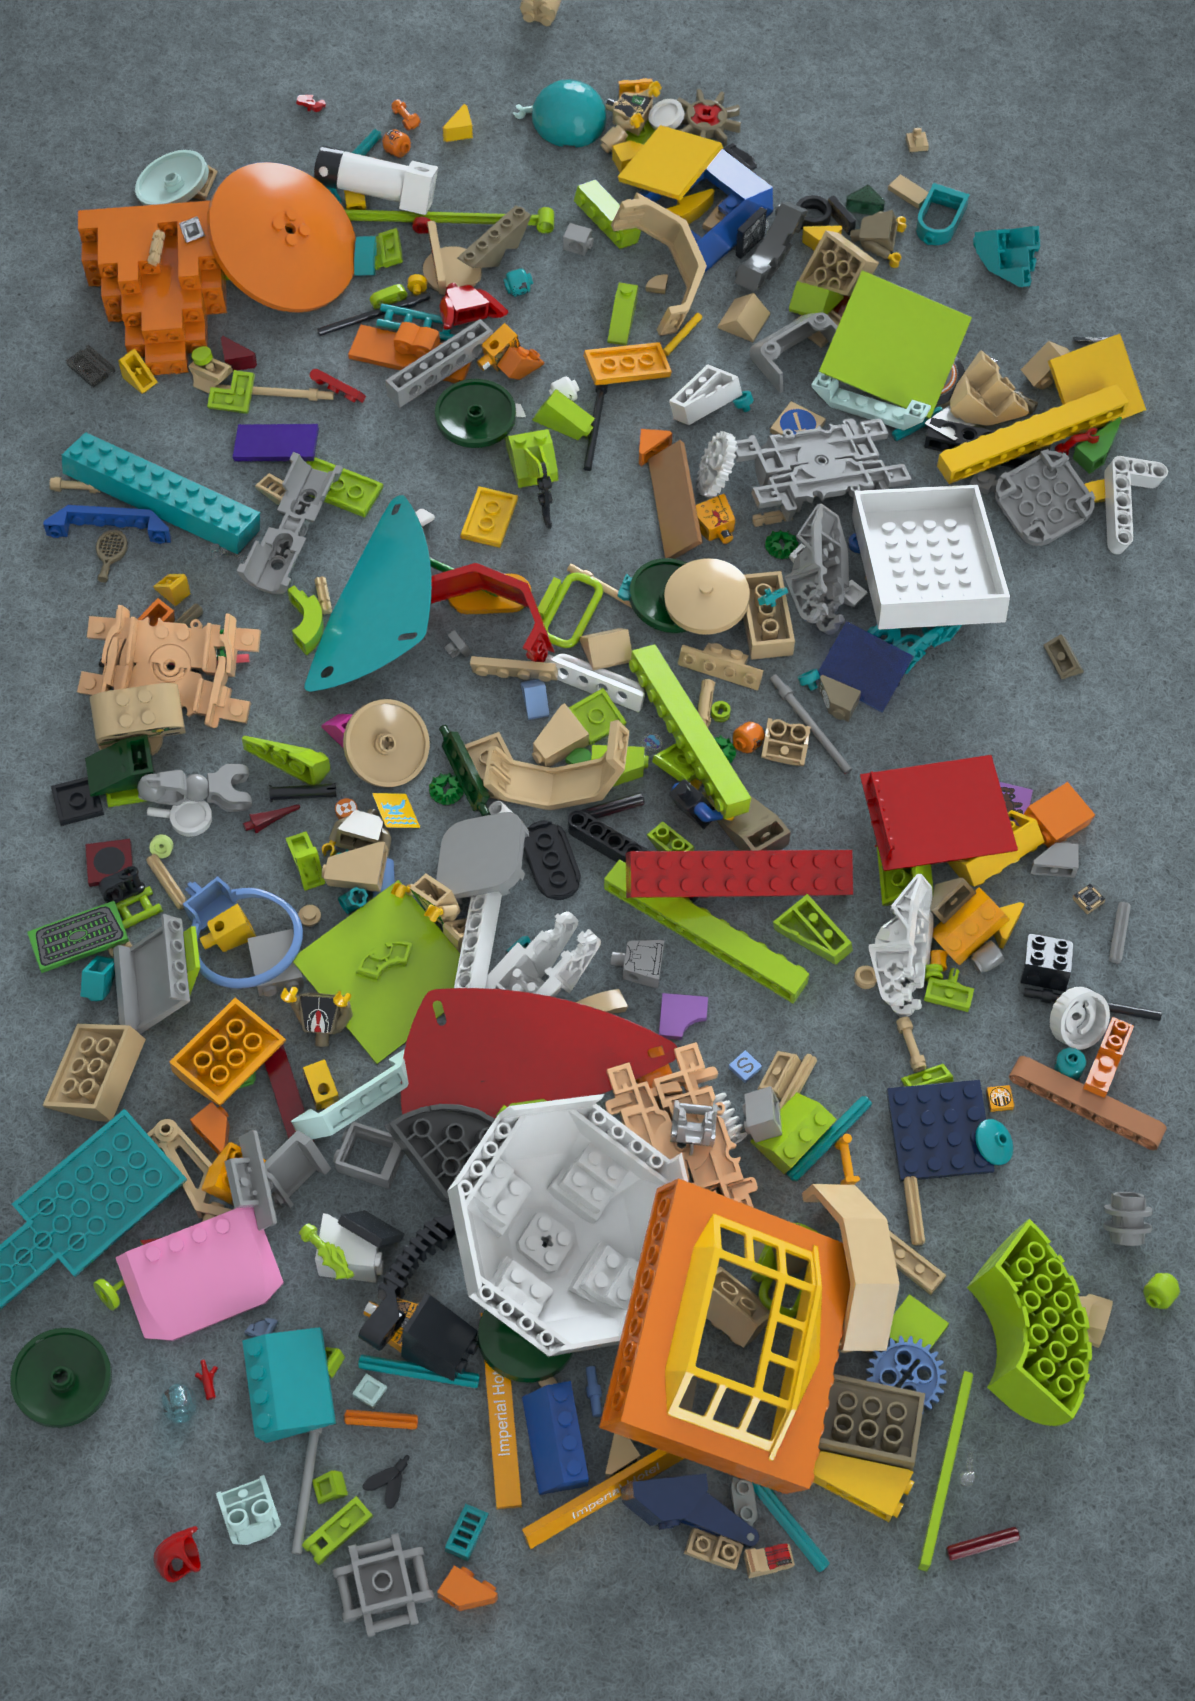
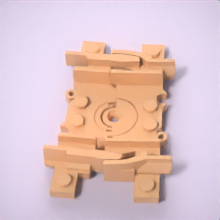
[77,605,261,728]

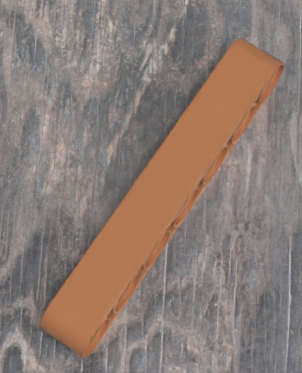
[1009,1056,1167,1150]

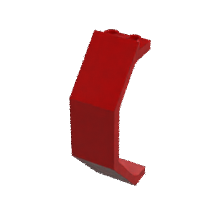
[431,563,555,662]

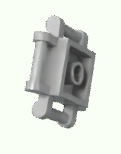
[333,1533,434,1637]

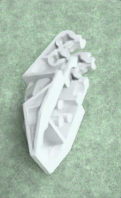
[869,874,934,1017]
[485,912,601,997]

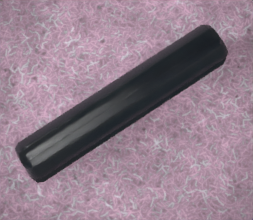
[581,793,645,819]

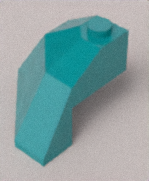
[973,226,1040,287]

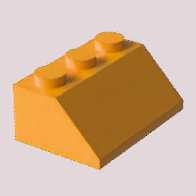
[932,887,1010,966]

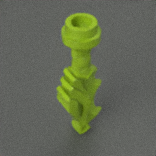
[299,1223,354,1280]

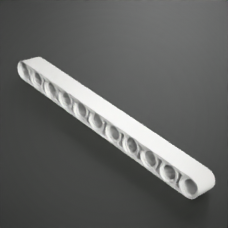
[454,801,513,988]

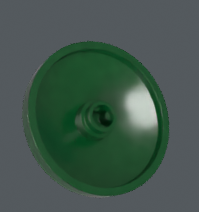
[435,379,516,448]
[629,558,688,633]
[478,1309,573,1383]
[10,1328,112,1428]

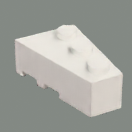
[669,364,742,425]

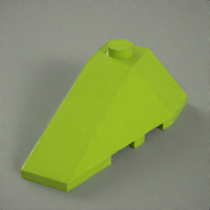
[242,736,331,785]

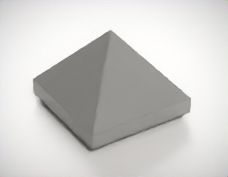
[179,216,205,243]

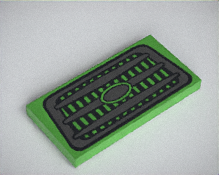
[27,901,129,973]

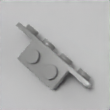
[224,1130,277,1230]

